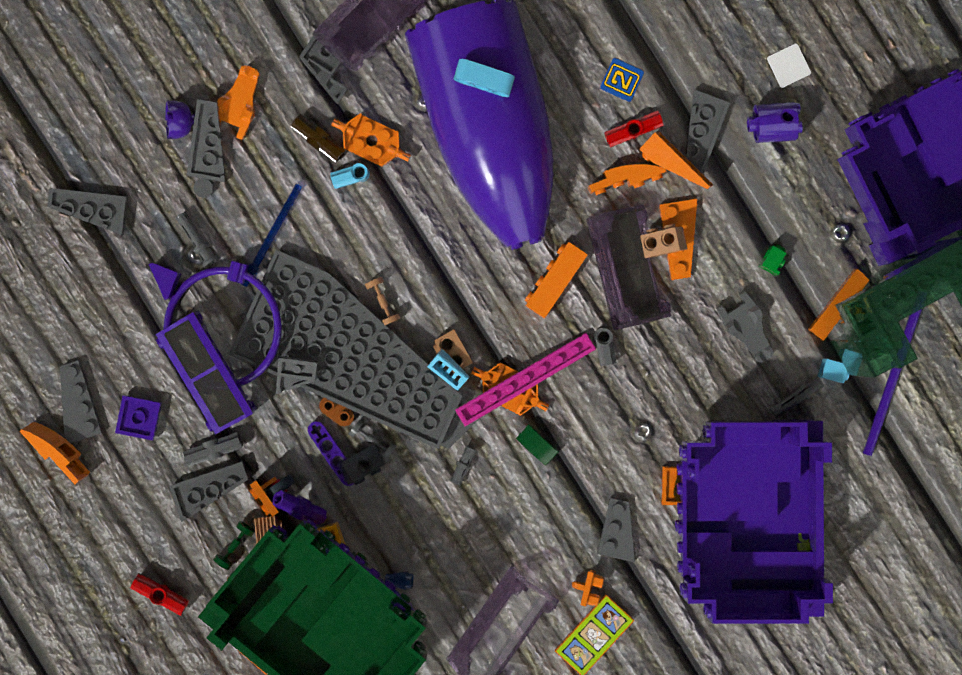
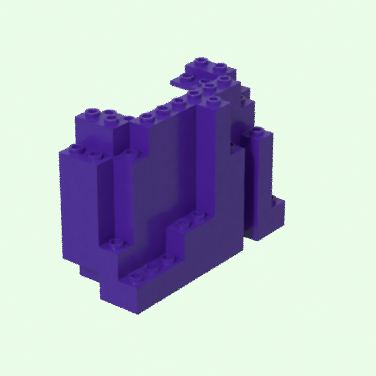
[837,69,962,266]
[675,419,833,624]

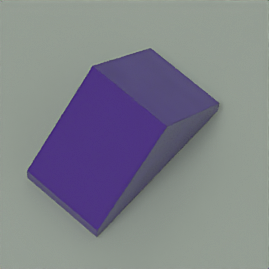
[149,263,181,300]

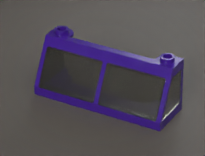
[156,310,257,434]

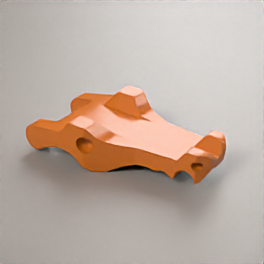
[217,65,260,140]

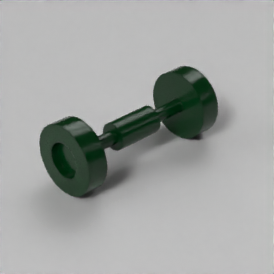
[213,521,255,570]

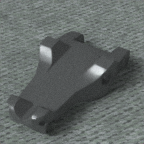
[716,291,774,362]

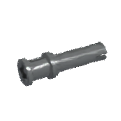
[176,212,219,268]

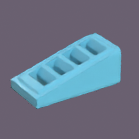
[427,349,470,391]

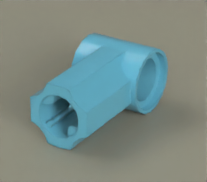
[330,163,370,189]

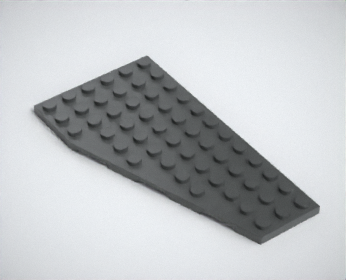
[229,250,463,449]

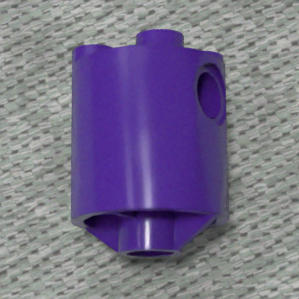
[747,102,803,143]

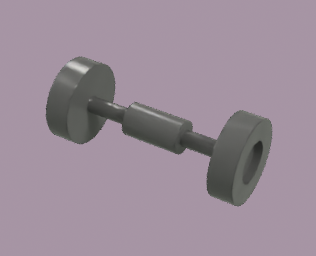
[349,419,397,462]

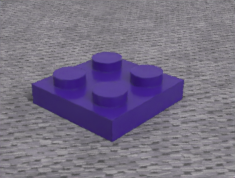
[115,395,162,441]

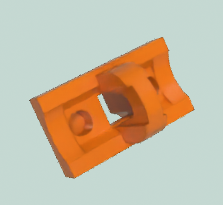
[571,570,605,607]

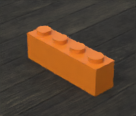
[524,242,588,319]

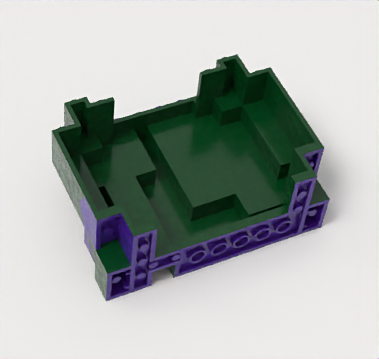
[198,519,427,675]

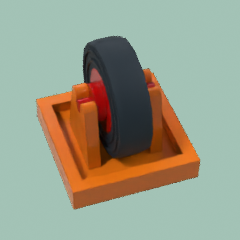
[249,474,295,517]

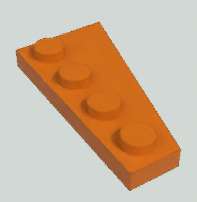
[659,199,697,280]

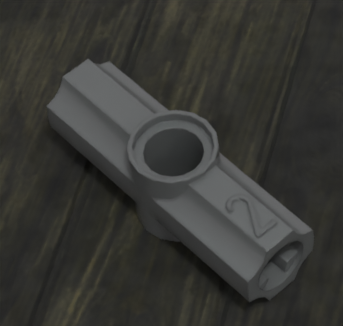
[183,432,243,467]

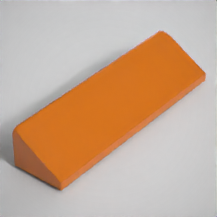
[808,268,870,341]

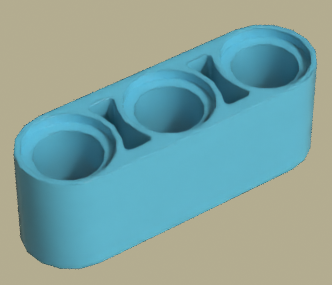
[453,59,515,97]

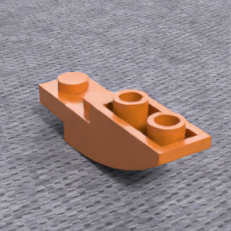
[588,164,666,196]
[20,422,90,484]

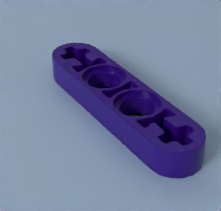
[308,421,354,486]

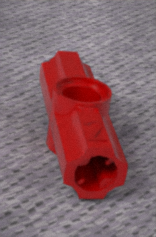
[604,111,664,148]
[130,573,190,616]

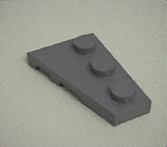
[597,497,635,562]

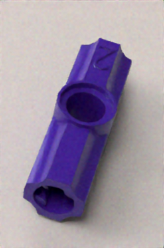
[273,490,327,525]

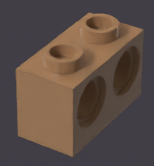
[640,224,687,258]
[433,330,473,374]

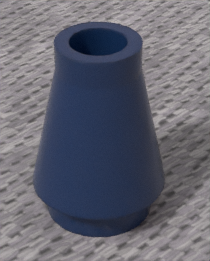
[385,571,414,590]

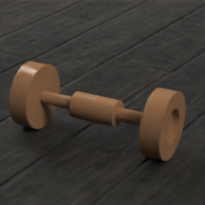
[365,277,401,325]

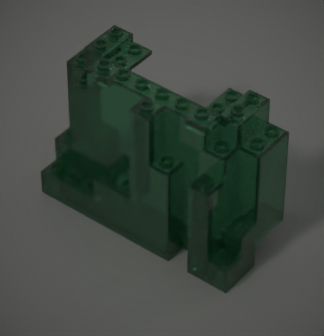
[831,229,962,378]

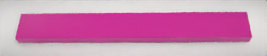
[455,333,596,427]

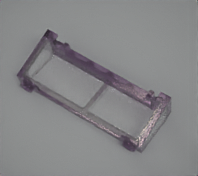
[446,565,559,675]

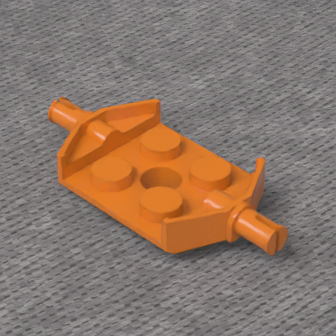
[331,113,411,167]
[471,363,550,416]

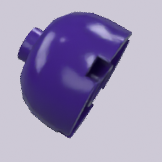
[165,100,195,139]

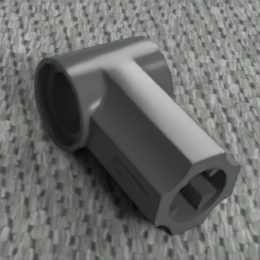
[594,327,617,366]

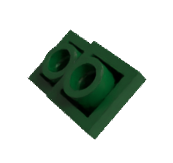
[516,424,559,466]

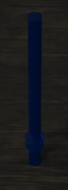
[241,184,302,287]

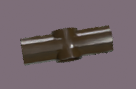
[290,114,346,163]

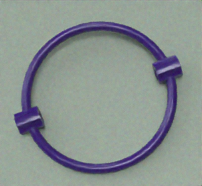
[164,261,282,395]

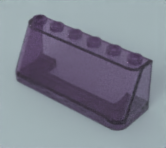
[313,0,427,71]

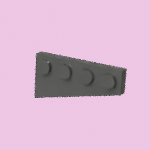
[47,188,128,235]

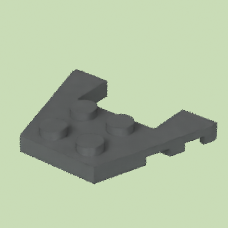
[300,25,379,104]

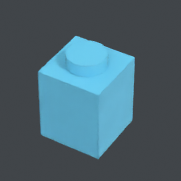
[818,358,850,383]

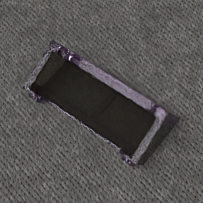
[586,204,672,330]

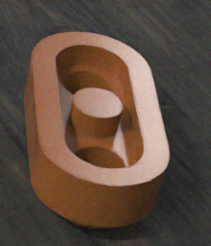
[319,398,355,426]

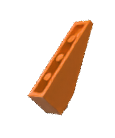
[640,131,713,189]

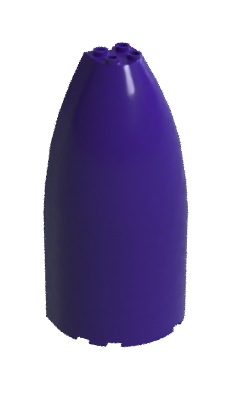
[405,0,553,250]

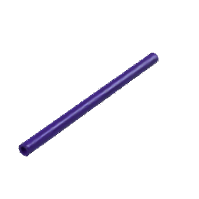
[863,291,927,456]

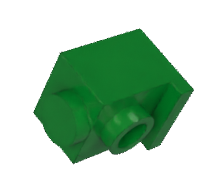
[758,245,786,276]

